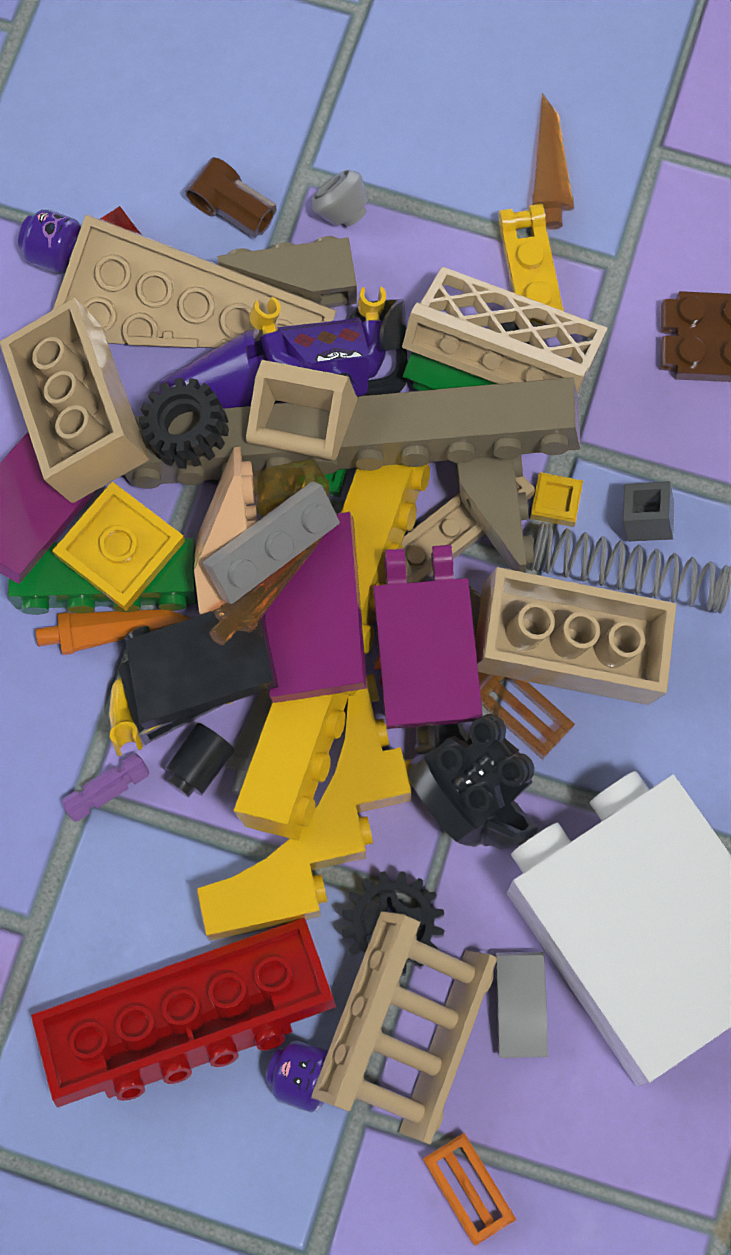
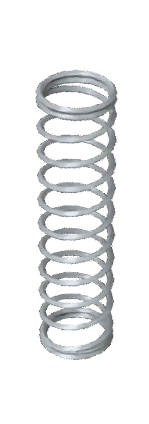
[530,522,731,614]

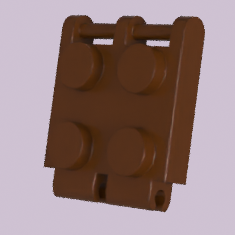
[660,291,731,382]

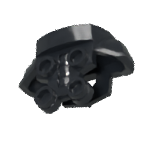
[407,714,538,849]

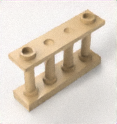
[311,911,497,1144]

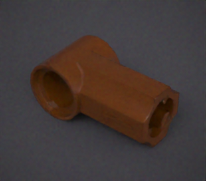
[185,157,277,238]

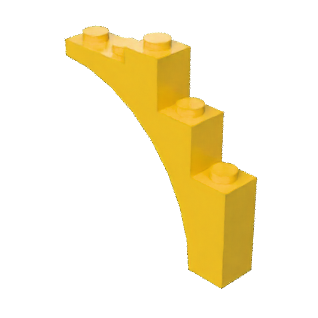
[197,674,413,941]

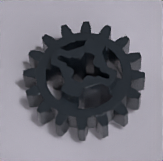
[342,871,445,976]

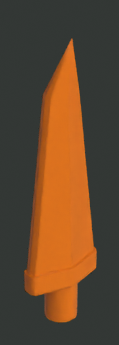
[36,609,191,655]

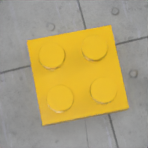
[52,481,185,611]

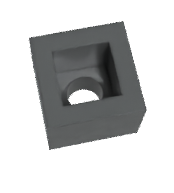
[623,481,674,542]

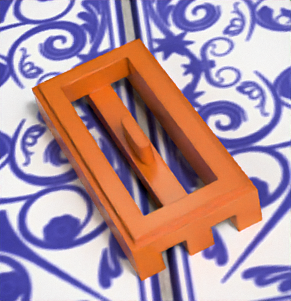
[423,1133,517,1246]

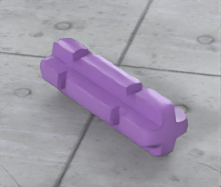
[62,753,149,822]

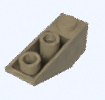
[218,236,357,308]
[456,455,534,573]

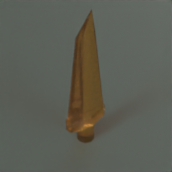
[532,93,574,230]
[210,536,323,645]

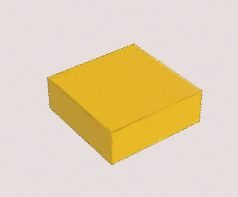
[530,472,583,527]

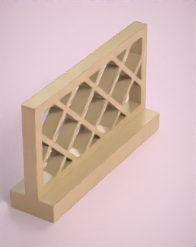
[402,266,608,396]

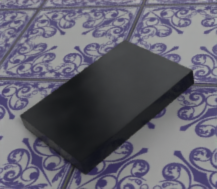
[125,597,279,730]

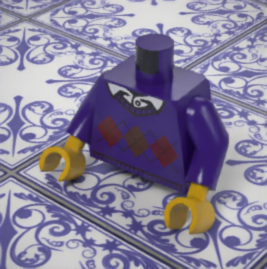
[249,287,386,397]

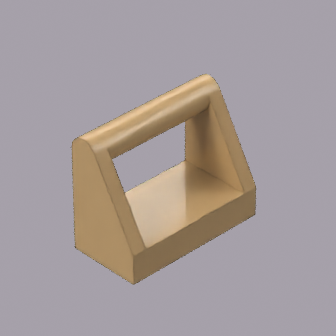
[246,360,358,461]

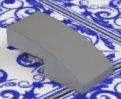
[496,952,548,1058]

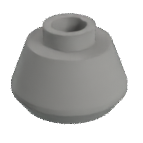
[312,170,368,227]

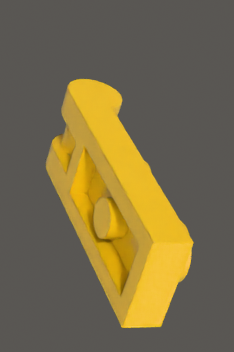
[498,204,564,324]

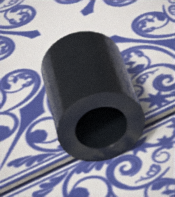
[164,723,235,798]

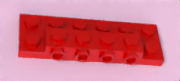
[31,917,336,1108]

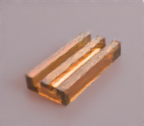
[480,675,575,760]

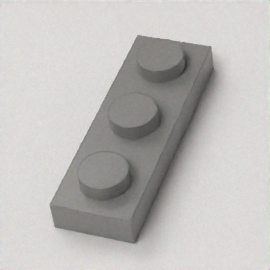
[202,481,340,605]

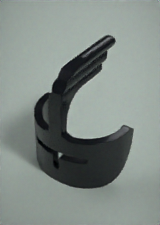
[349,299,408,397]

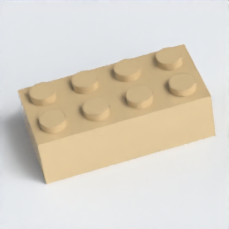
[0,298,150,504]
[475,567,677,705]

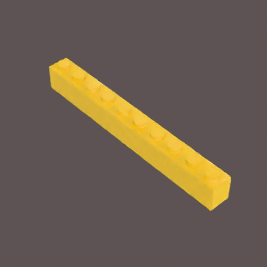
[234,462,430,841]

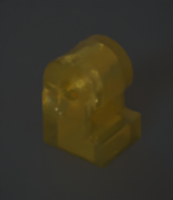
[256,459,329,517]

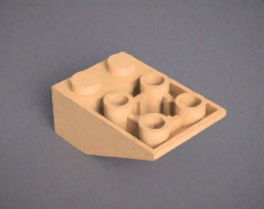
[194,446,264,615]

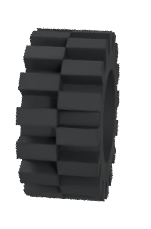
[139,378,229,469]

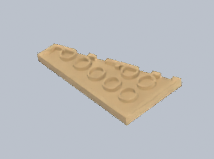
[53,214,337,348]

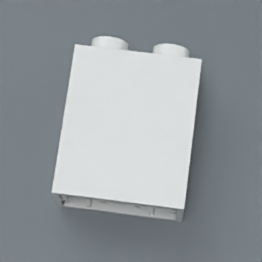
[507,771,731,1087]

